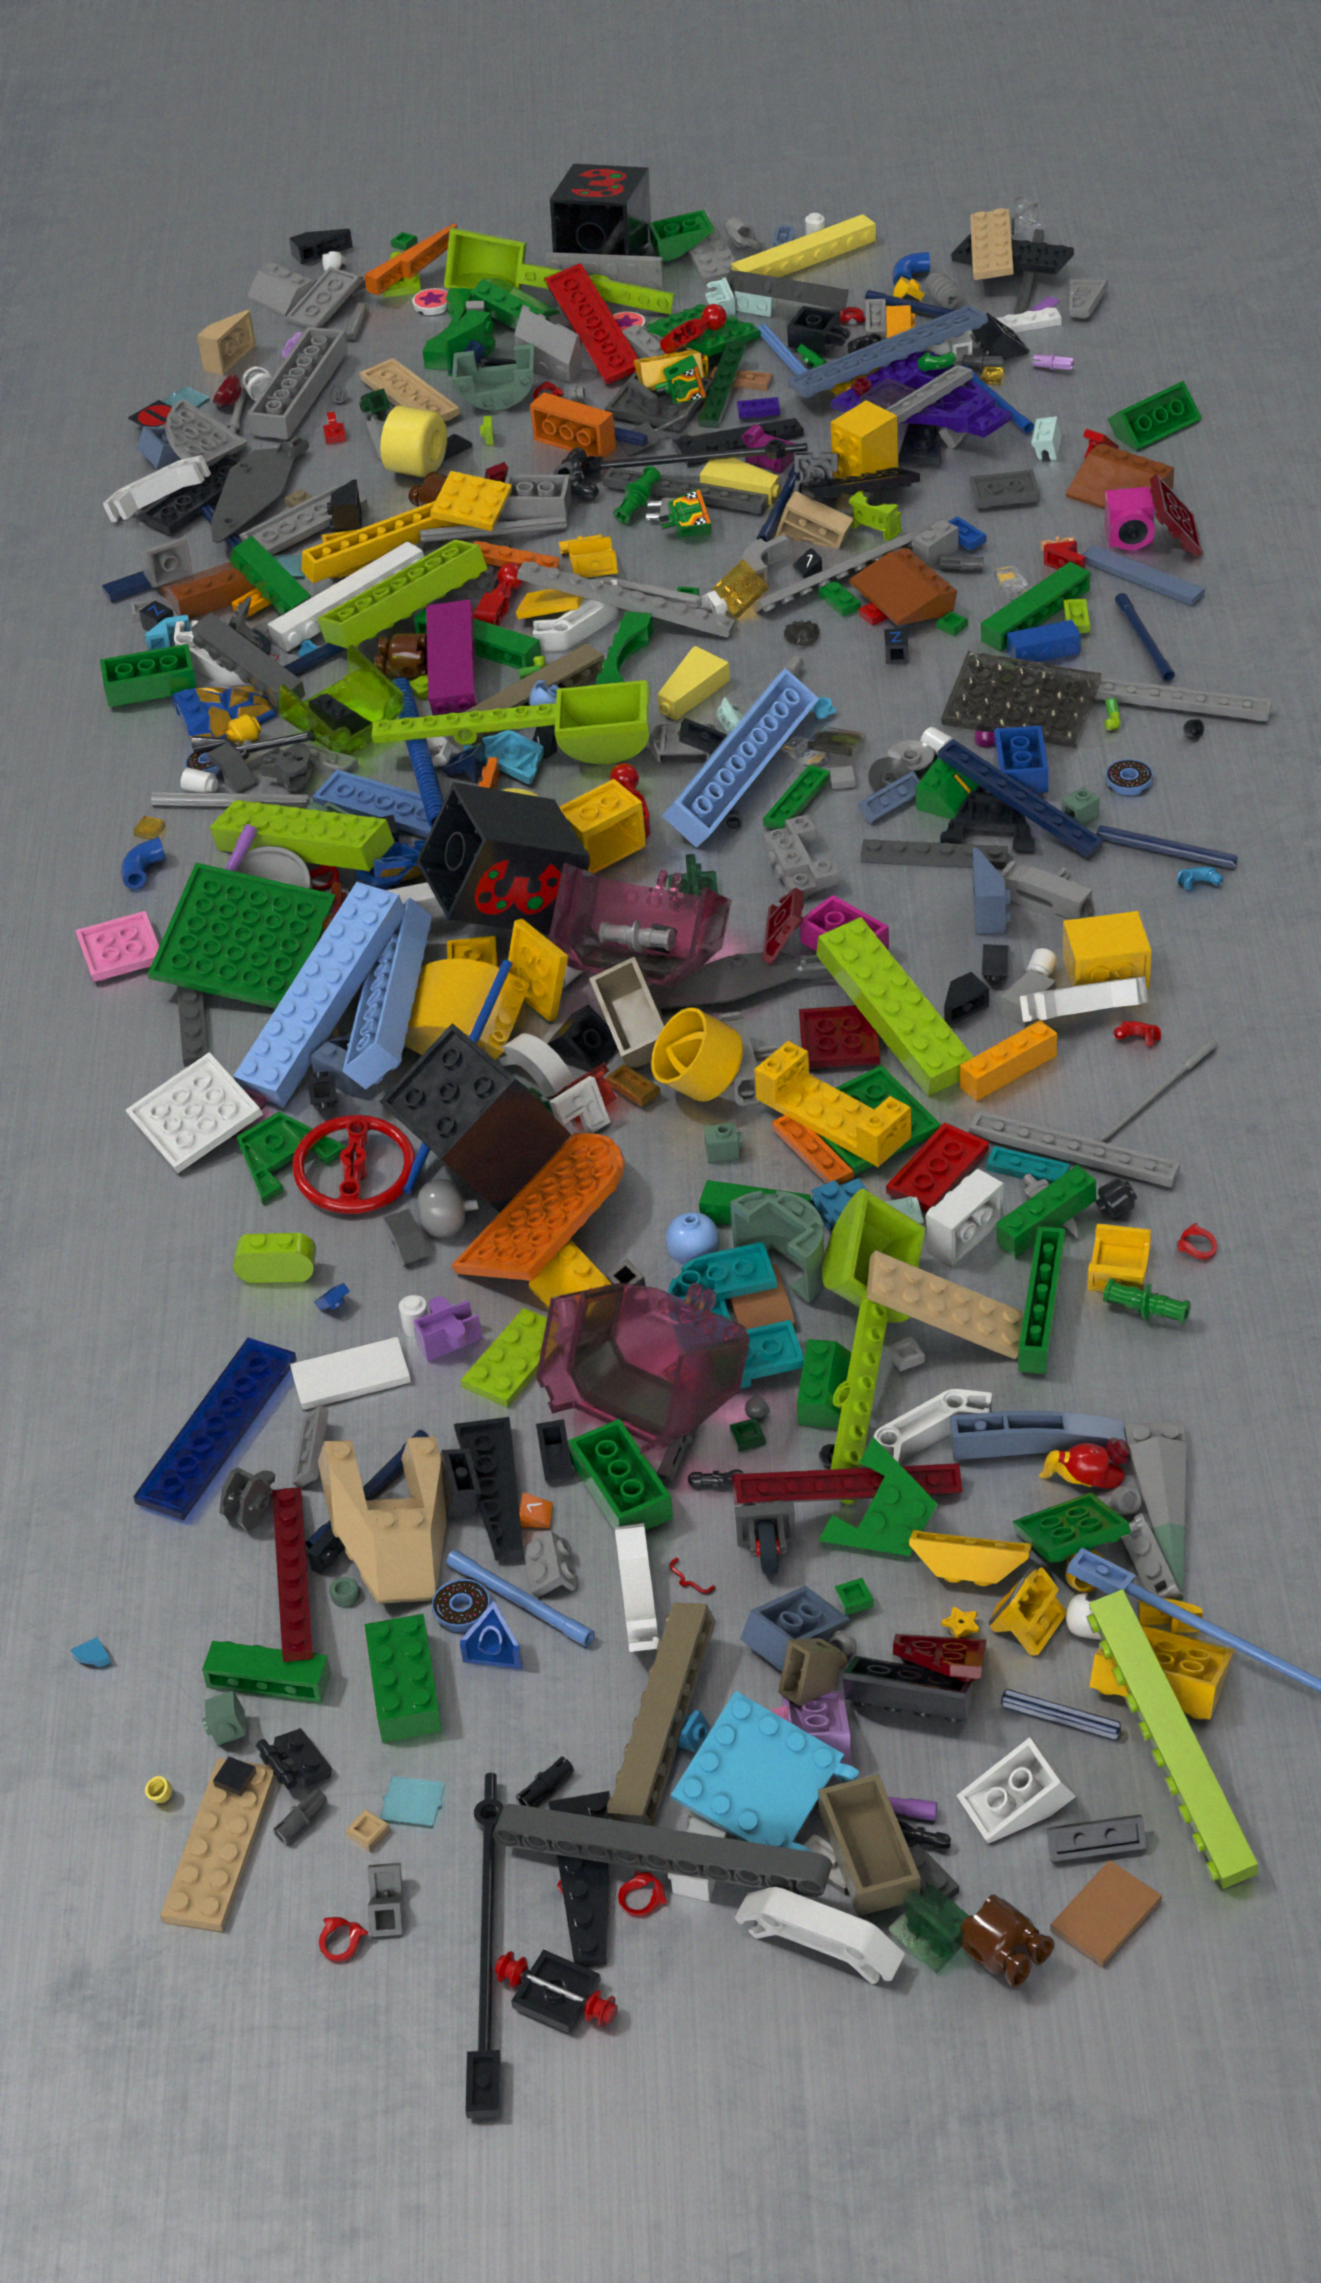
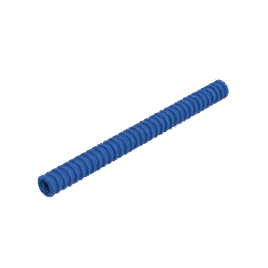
[390,678,444,828]

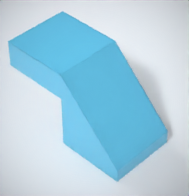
[145,615,191,651]

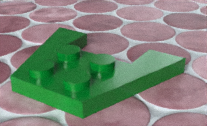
[237,1112,346,1204]
[818,1437,938,1557]

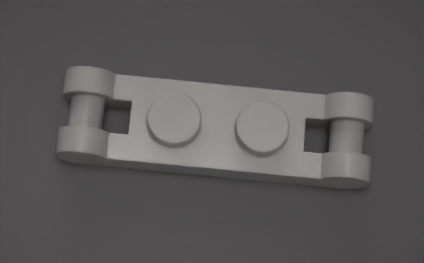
[1121,1513,1183,1600]

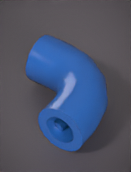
[892,252,930,285]
[121,837,167,889]

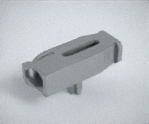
[1001,861,1095,922]
[718,1012,777,1106]

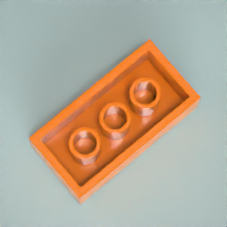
[530,392,616,459]

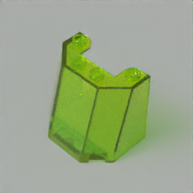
[279,645,404,755]

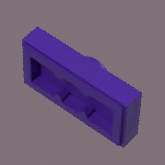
[737,397,780,419]

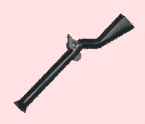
[192,729,315,761]

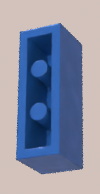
[1007,620,1081,667]

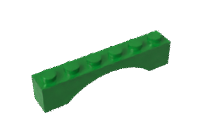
[422,287,473,370]
[596,611,654,685]

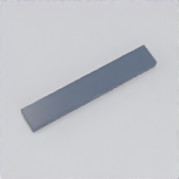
[1081,544,1205,606]

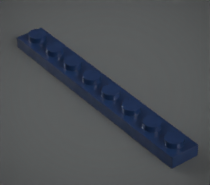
[937,739,1104,858]

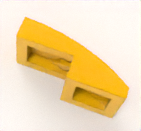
[1138,1598,1203,1633]

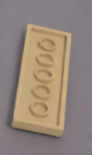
[970,208,1014,280]
[359,358,460,421]
[866,1250,1023,1359]
[160,1758,276,1932]

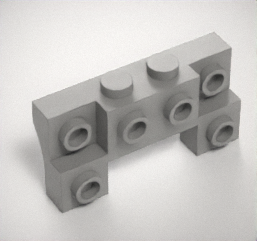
[763,815,839,901]

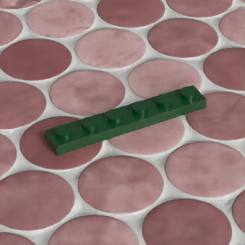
[698,342,747,427]

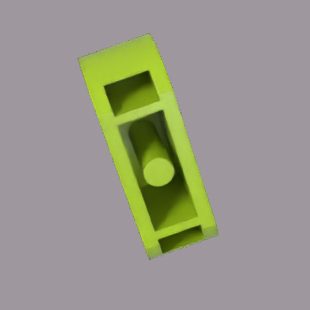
[233,1233,316,1283]

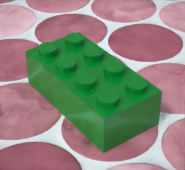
[100,644,197,707]
[568,1419,673,1531]
[364,1613,443,1743]

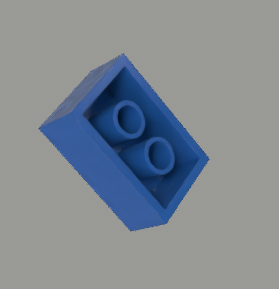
[994,726,1049,794]

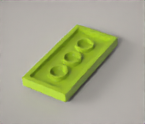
[460,1308,560,1408]

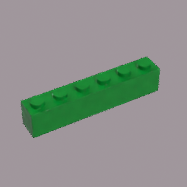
[980,562,1090,652]
[414,604,541,669]
[1018,1226,1065,1374]

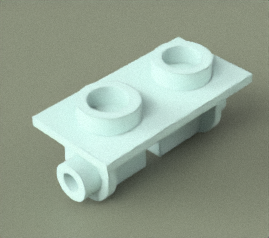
[735,291,776,317]
[717,697,743,734]

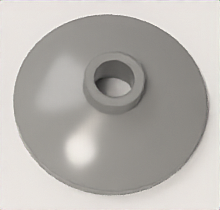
[887,740,934,771]

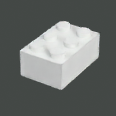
[925,1169,1003,1267]

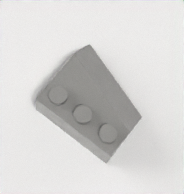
[514,305,582,382]

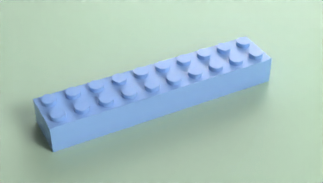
[662,668,819,848]
[233,882,406,1108]
[343,898,432,1090]

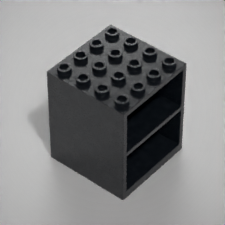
[379,1023,571,1213]

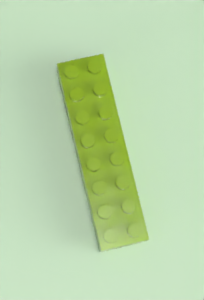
[317,539,487,650]
[209,800,395,871]
[816,917,973,1096]

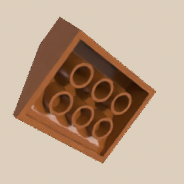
[1066,443,1174,510]
[849,548,957,626]
[159,562,256,620]

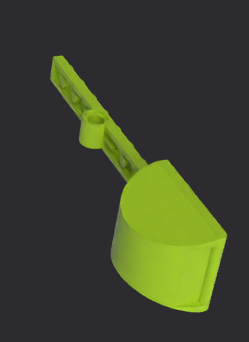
[444,227,675,315]
[372,680,650,764]
[822,1188,925,1505]

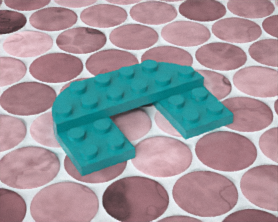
[668,1242,804,1390]

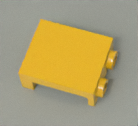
[568,536,618,578]
[1087,1224,1151,1292]

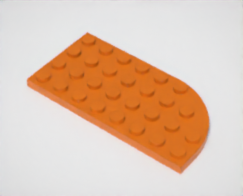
[451,1133,625,1281]

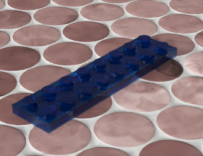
[133,1337,297,1521]

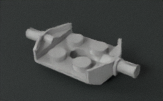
[644,724,718,762]

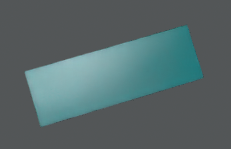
[986,1146,1071,1184]

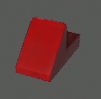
[1083,429,1119,458]
[1044,541,1086,570]

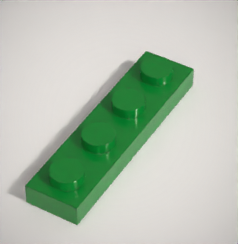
[763,764,830,830]

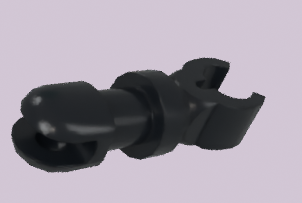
[687,1469,744,1488]
[898,1821,951,1850]

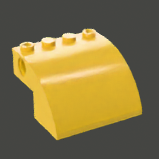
[404,958,530,1060]

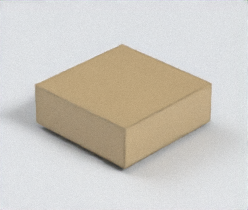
[345,1809,390,1852]

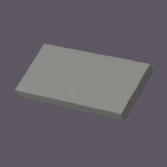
[285,267,362,329]

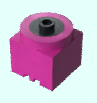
[1104,487,1155,550]

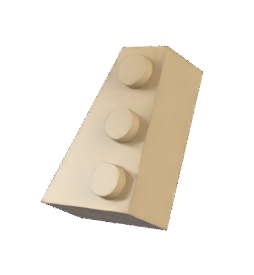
[775,491,854,549]

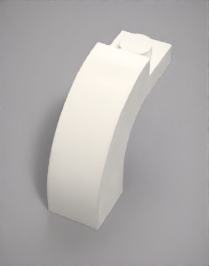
[497,1034,576,1097]

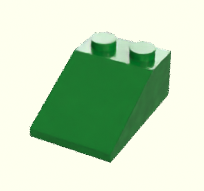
[648,209,714,262]
[444,309,496,376]

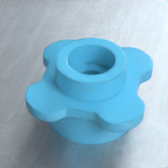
[810,697,836,719]

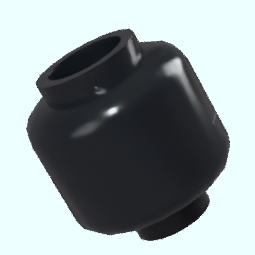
[1095,1178,1138,1219]

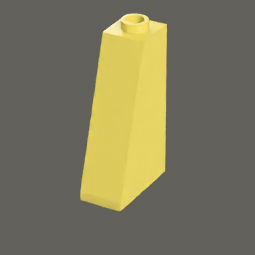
[700,458,781,505]
[657,646,730,721]

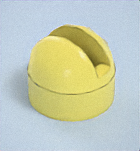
[145,1776,173,1804]

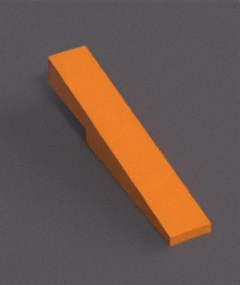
[364,224,457,296]

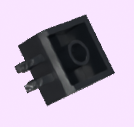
[787,306,851,354]

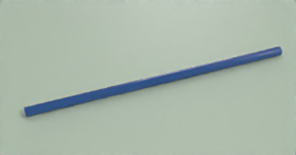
[402,960,512,1194]

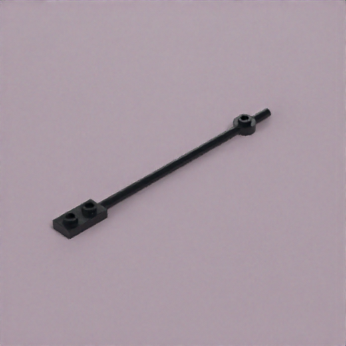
[561,439,808,477]
[465,1772,504,2119]

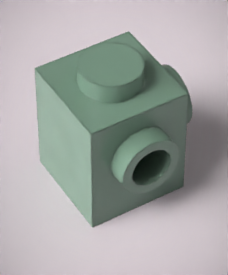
[1062,787,1100,826]
[703,1122,743,1163]
[202,1690,246,1745]

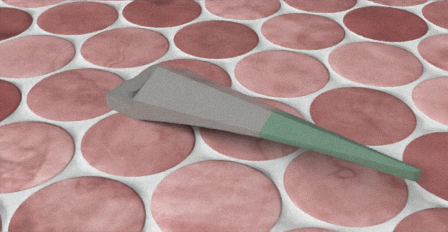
[1125,1421,1187,1601]

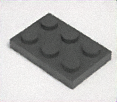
[969,470,1040,508]

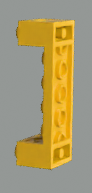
[754,1041,911,1167]

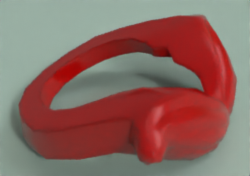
[838,307,866,324]
[533,381,564,400]
[309,865,340,891]
[1176,1223,1217,1260]
[618,1870,667,1916]
[318,1917,368,1962]

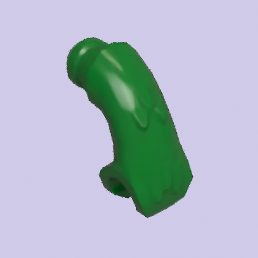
[918,352,956,371]

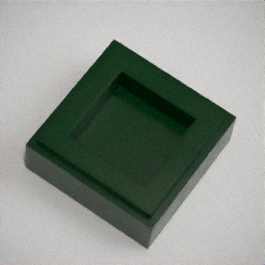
[729,1418,766,1452]

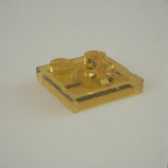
[711,559,770,618]

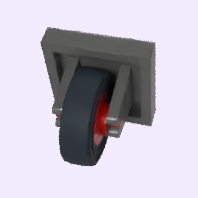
[734,1500,796,1574]

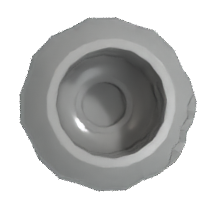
[419,1179,479,1239]

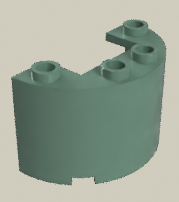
[452,344,535,410]
[730,1191,825,1303]

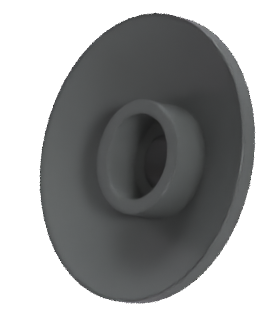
[868,757,911,793]

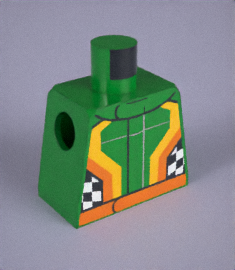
[655,355,706,404]
[658,488,712,538]

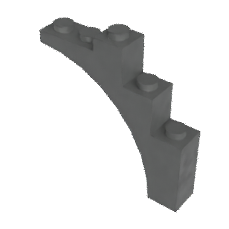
[726,270,849,310]

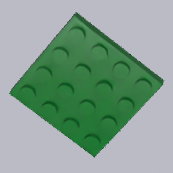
[648,304,761,356]
[815,1065,941,1175]

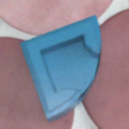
[298,639,318,658]
[70,1637,111,1667]

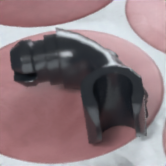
[847,333,881,354]

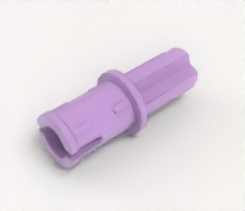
[282,332,302,359]
[1032,354,1074,371]

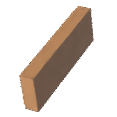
[708,367,773,391]

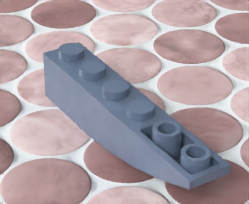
[950,1410,1127,1460]

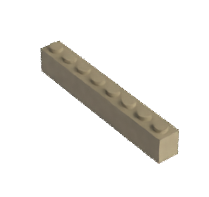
[447,643,604,751]
[607,1602,716,1826]

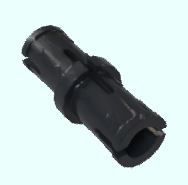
[516,1756,574,1807]

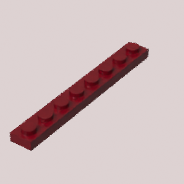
[731,1463,963,1505]
[272,1487,314,1662]

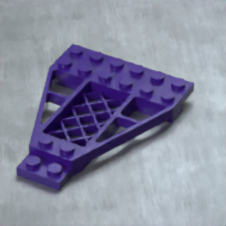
[830,350,1012,438]

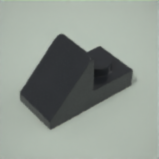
[536,1419,573,1481]

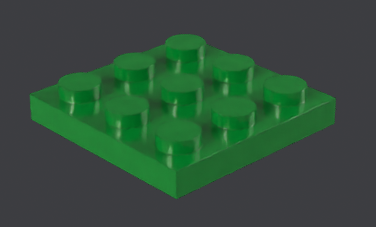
[1012,1492,1131,1563]

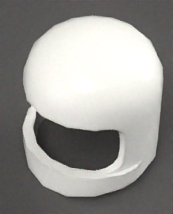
[242,366,272,401]
[1066,1593,1102,1640]

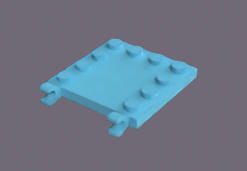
[670,1691,859,1852]

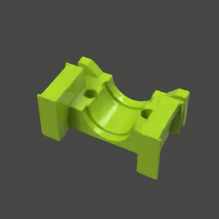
[849,491,902,541]

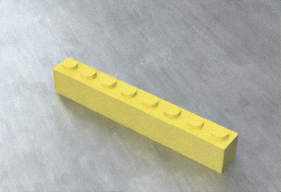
[731,214,876,278]

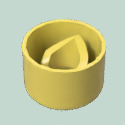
[380,405,447,478]

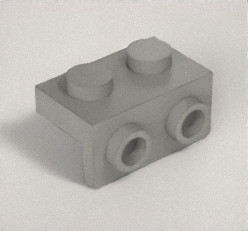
[523,1531,577,1598]

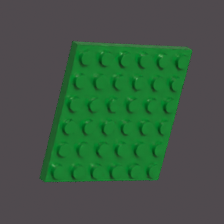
[148,863,336,1009]

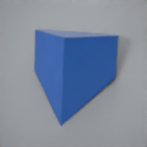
[460,1600,523,1669]

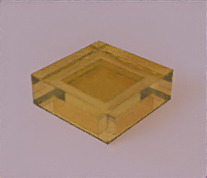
[981,367,1004,386]
[133,816,166,840]

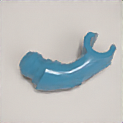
[1177,867,1223,891]

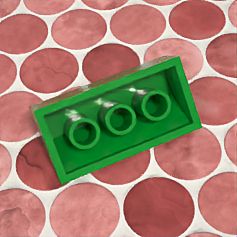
[471,278,560,330]
[1107,381,1202,451]

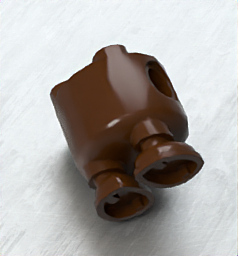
[408,472,448,507]
[374,633,428,679]
[960,1894,1055,1988]

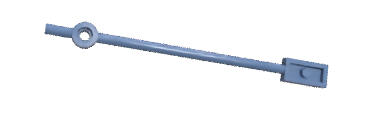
[1067,1548,1321,1693]

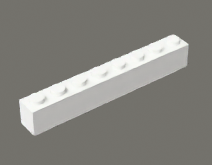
[267,541,424,652]

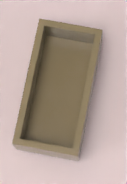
[589,956,666,1070]
[818,1774,921,1916]

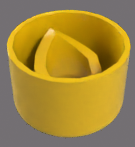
[651,1008,743,1102]

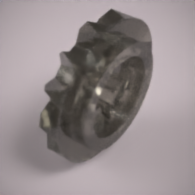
[784,620,820,645]

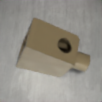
[778,1638,847,1706]

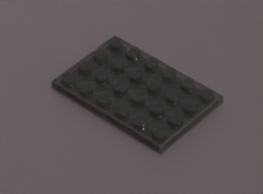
[941,650,1102,748]

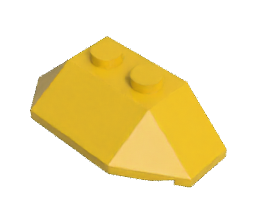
[909,1530,1032,1586]

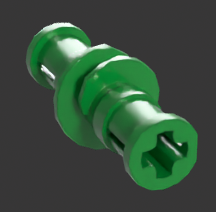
[613,466,661,524]
[1103,1279,1191,1325]

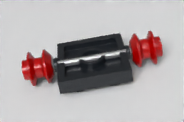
[494,1949,618,2033]

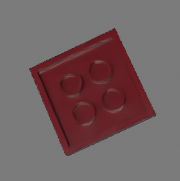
[1150,474,1203,558]
[799,1005,880,1068]

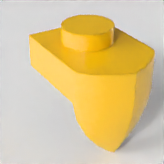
[893,277,925,300]

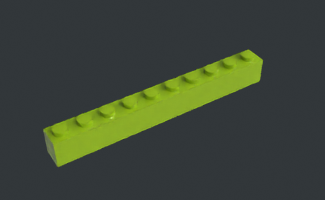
[1086,1589,1258,1889]

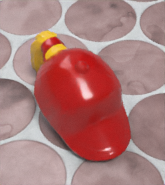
[1039,1443,1125,1489]

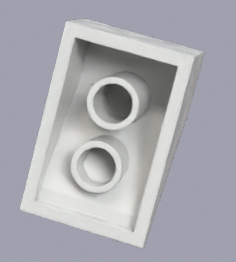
[956,1737,1076,1843]

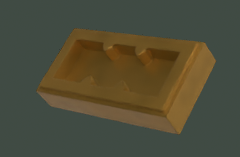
[605,1064,660,1107]

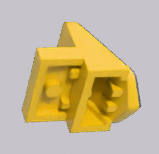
[989,1567,1067,1656]

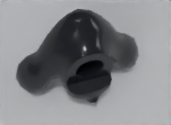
[553,447,599,501]

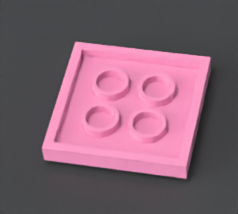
[75,911,159,982]

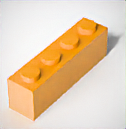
[886,305,915,338]
[960,1020,1057,1102]

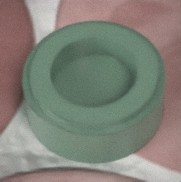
[329,1577,360,1607]

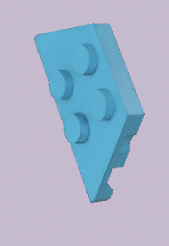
[463,730,544,785]

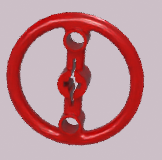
[293,1115,415,1214]

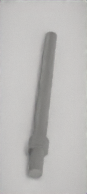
[227,370,247,434]

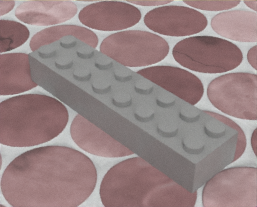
[247,327,348,440]

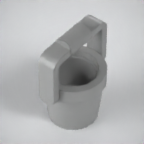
[725,217,763,250]

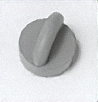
[1109,1485,1141,1515]

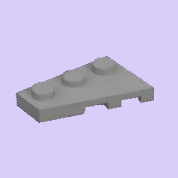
[1069,279,1108,319]

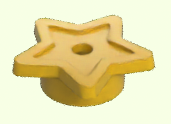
[941,1607,979,1638]

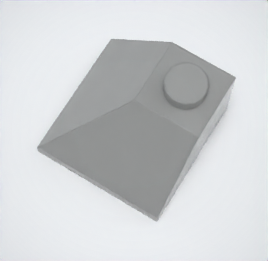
[141,537,193,588]

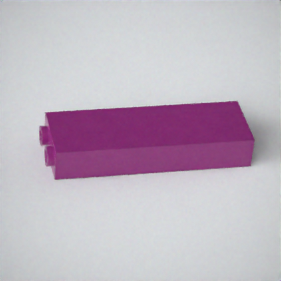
[426,599,477,716]

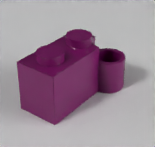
[742,424,794,473]

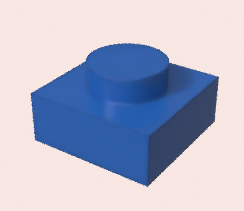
[314,1283,350,1310]

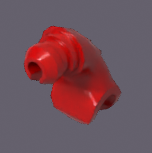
[1113,1021,1161,1047]

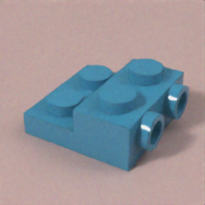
[811,1178,869,1231]

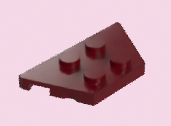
[762,887,804,965]

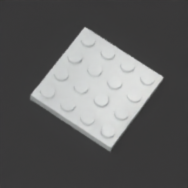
[125,1052,263,1173]

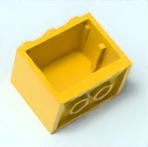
[830,400,898,492]
[559,779,646,877]
[1063,911,1152,989]

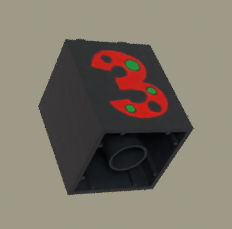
[550,164,651,256]
[416,782,590,935]

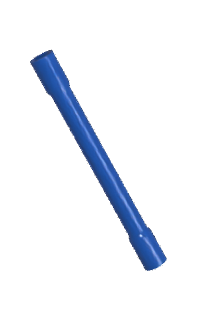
[962,365,1034,434]

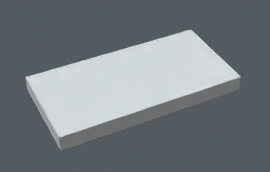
[290,1337,411,1410]

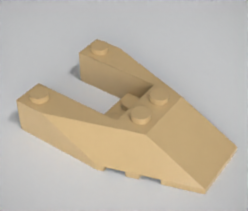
[318,1437,447,1604]

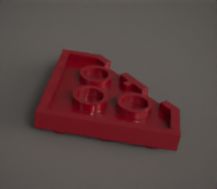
[893,1634,986,1682]

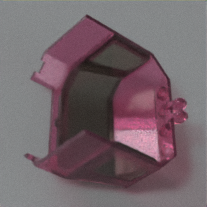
[549,863,732,988]
[536,1283,750,1455]

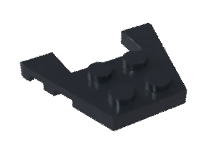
[940,791,1035,851]

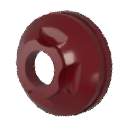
[212,373,242,407]

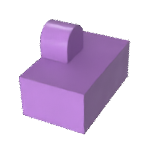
[413,1296,483,1362]

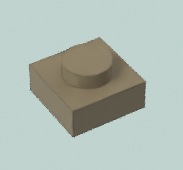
[284,489,313,508]

